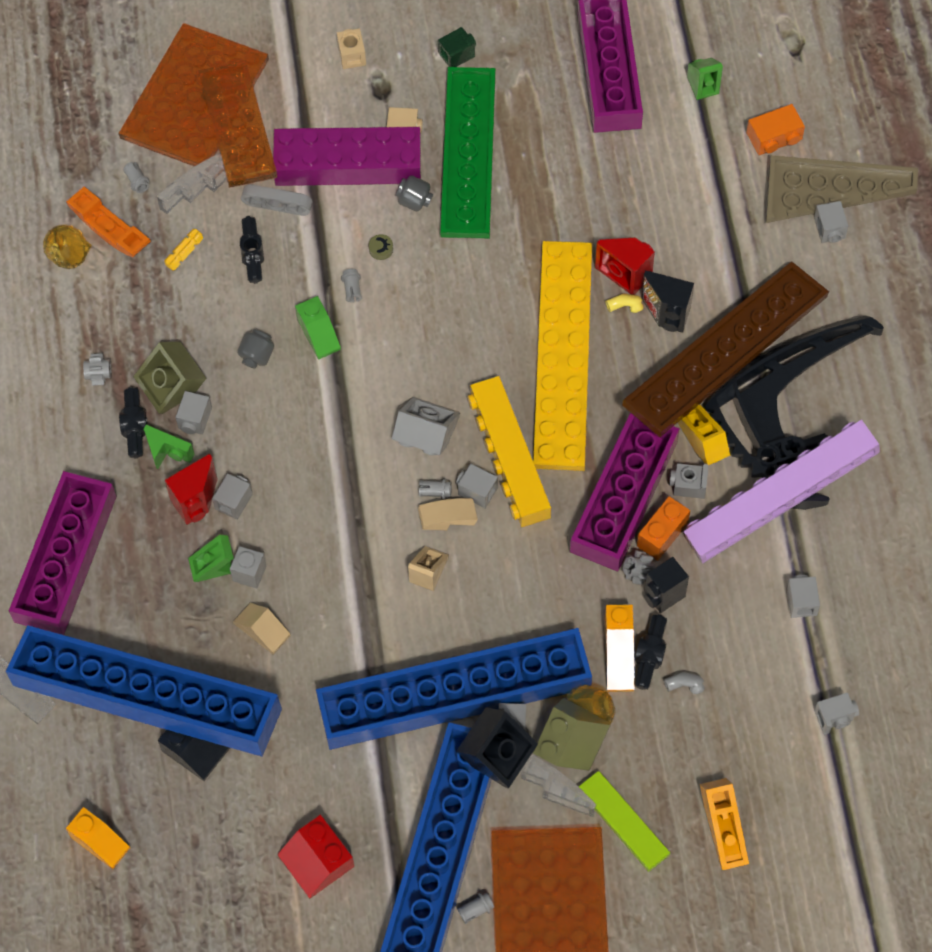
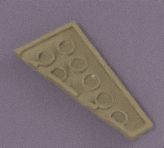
[766,155,918,223]

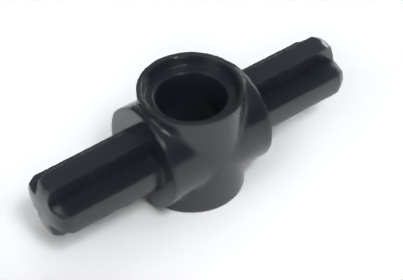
[240,216,264,284]
[119,387,148,459]
[634,614,667,690]

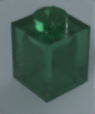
[438,27,476,67]

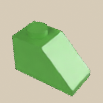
[687,58,723,100]
[295,296,341,360]

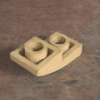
[418,498,478,531]

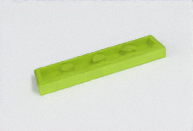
[578,771,670,872]

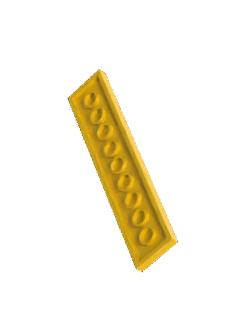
[533,241,592,471]

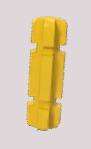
[164,229,203,271]

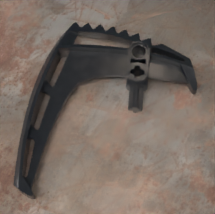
[705,315,884,510]

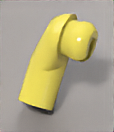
[605,293,644,313]

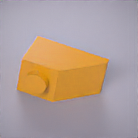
[66,807,130,869]

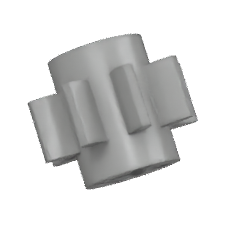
[83,353,111,386]
[623,551,656,585]

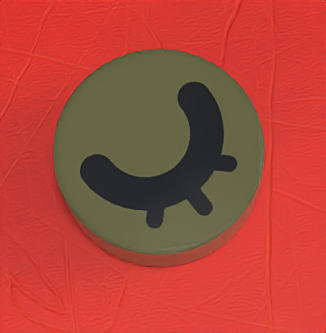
[368,234,393,260]

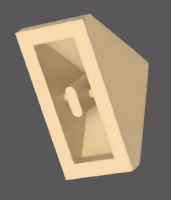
[408,546,449,591]
[233,603,291,655]

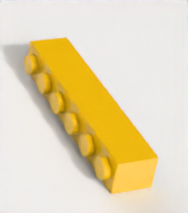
[467,376,551,528]

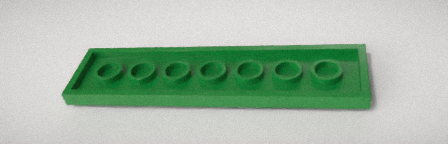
[440,67,496,239]

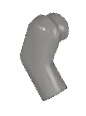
[664,672,705,694]

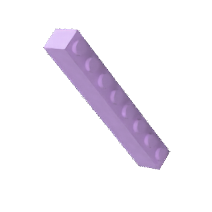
[684,419,880,563]

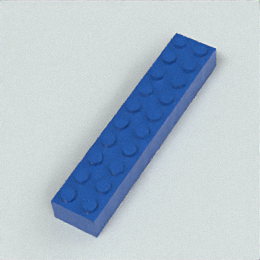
[6,625,282,757]
[316,628,592,750]
[380,722,492,952]

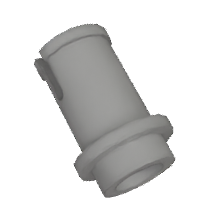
[123,162,149,193]
[341,269,362,302]
[419,479,452,499]
[457,893,495,924]

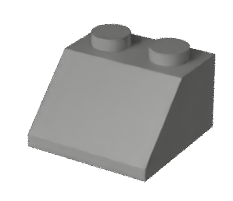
[392,397,460,455]

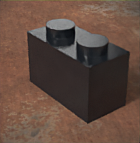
[644,557,689,614]

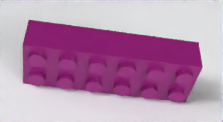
[578,0,643,133]
[273,127,421,186]
[570,413,680,572]
[9,471,117,635]

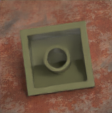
[133,341,207,414]
[533,698,611,771]

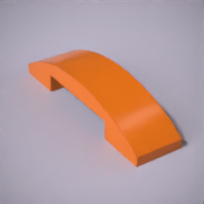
[66,187,151,257]

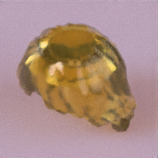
[43,225,91,269]
[567,685,615,723]

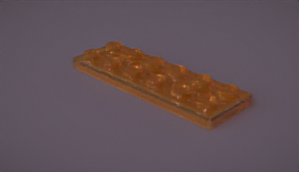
[199,61,277,188]

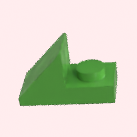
[144,425,195,469]
[188,535,234,582]

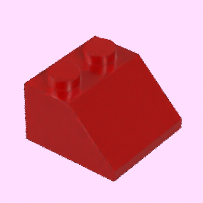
[595,237,655,295]
[165,454,218,525]
[277,814,355,899]

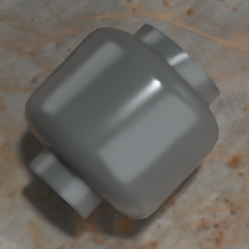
[395,175,433,212]
[237,329,274,369]

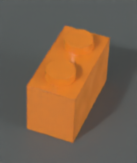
[746,104,805,156]
[637,496,690,561]

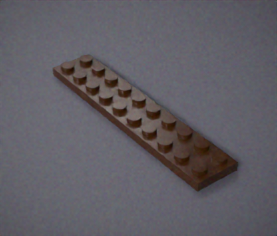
[622,261,829,437]

